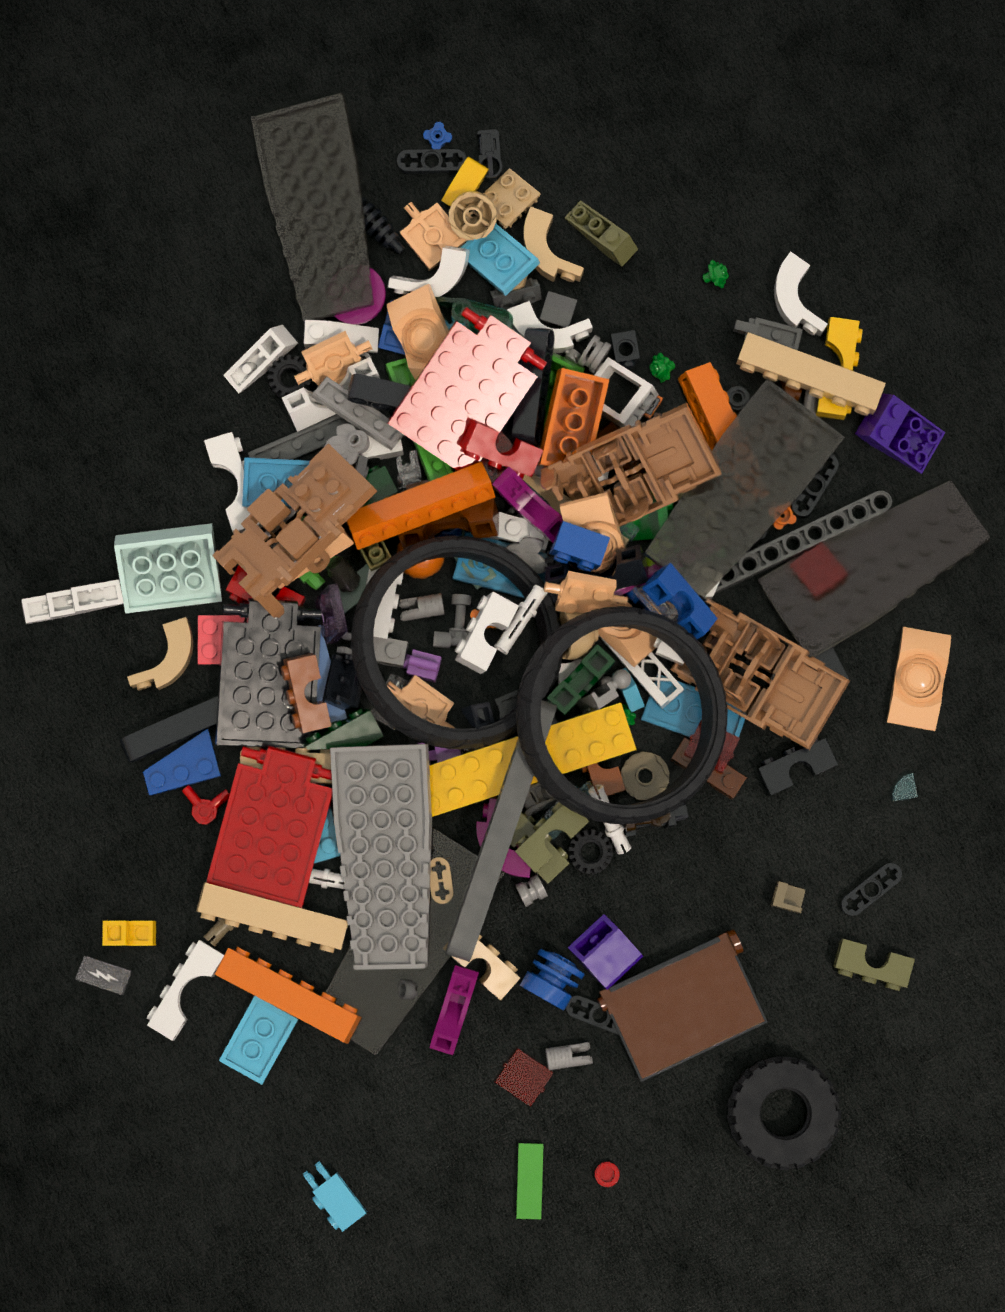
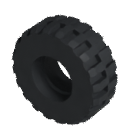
[727,1057,841,1170]

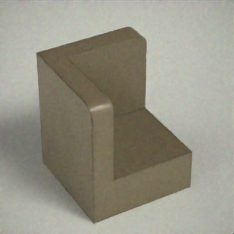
[771,881,805,913]

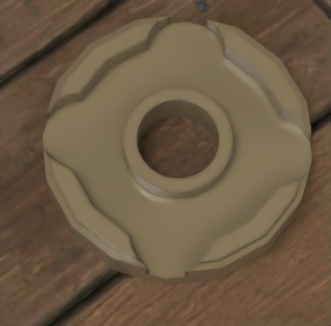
[621,752,670,800]

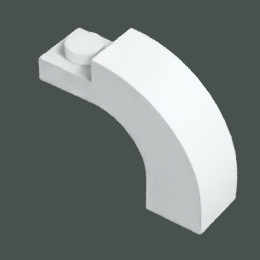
[388,245,470,298]
[774,252,828,336]
[507,301,593,353]

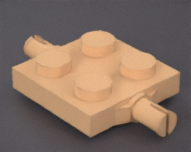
[400,202,467,271]
[294,331,373,386]
[544,571,628,613]
[386,675,454,728]

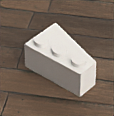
[366,568,403,639]

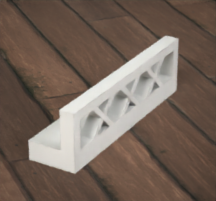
[599,636,684,709]

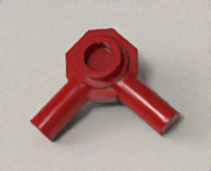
[182,785,230,825]

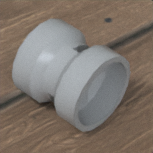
[515,875,548,907]

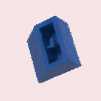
[549,521,610,572]

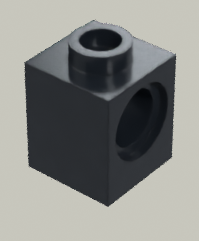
[610,330,640,369]

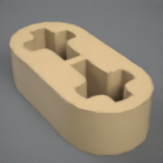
[430,857,453,904]

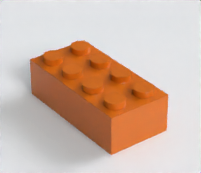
[537,368,609,467]

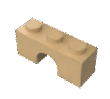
[443,935,520,1000]

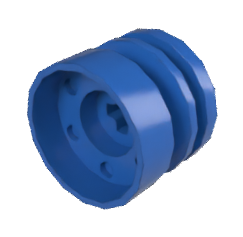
[520,949,585,1011]

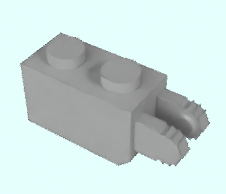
[337,632,408,668]

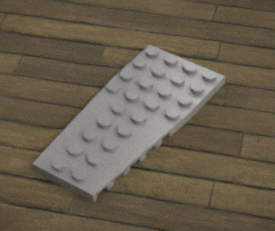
[330,744,432,970]

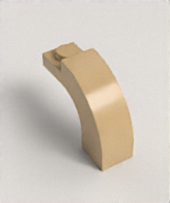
[524,207,584,282]
[127,617,193,690]

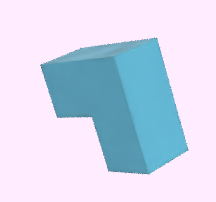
[619,668,644,712]

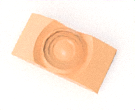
[387,284,449,380]
[560,492,626,572]
[598,595,657,667]
[886,627,951,731]

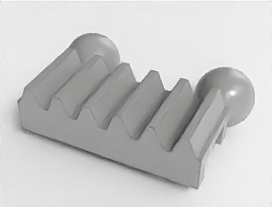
[576,669,631,714]

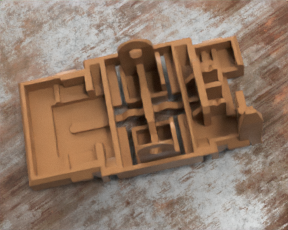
[540,403,722,527]
[670,597,850,750]

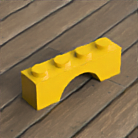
[816,317,863,420]

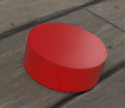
[595,1162,620,1187]

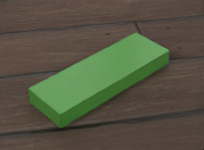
[516,1143,543,1219]

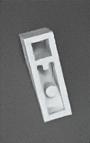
[304,320,379,353]
[223,325,298,394]

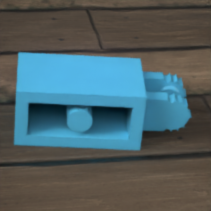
[303,1161,367,1232]

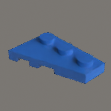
[143,729,221,796]

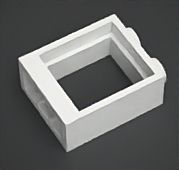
[594,357,659,428]

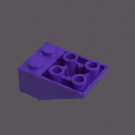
[855,393,945,474]

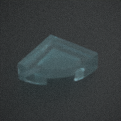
[892,773,918,802]

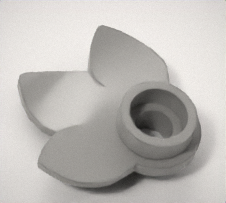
[324,423,370,465]
[506,537,547,574]

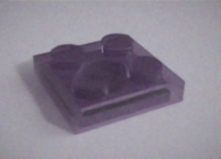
[316,584,348,644]

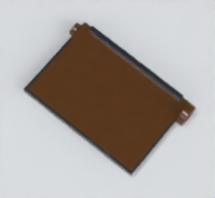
[597,929,768,1082]

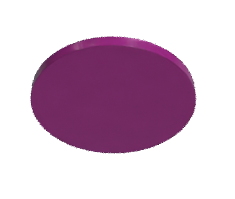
[326,265,386,325]

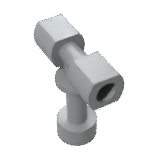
[433,594,472,649]

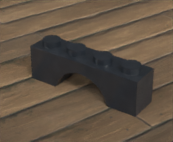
[545,544,649,605]

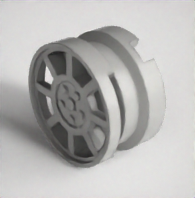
[577,335,612,374]

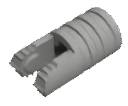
[398,593,445,621]
[545,1042,593,1070]

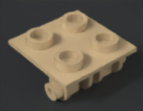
[483,168,541,230]

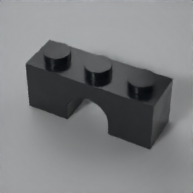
[757,737,838,796]

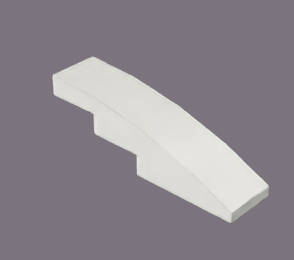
[21,580,124,624]

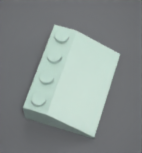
[114,523,222,613]

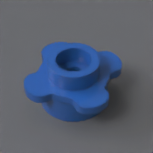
[423,122,452,149]

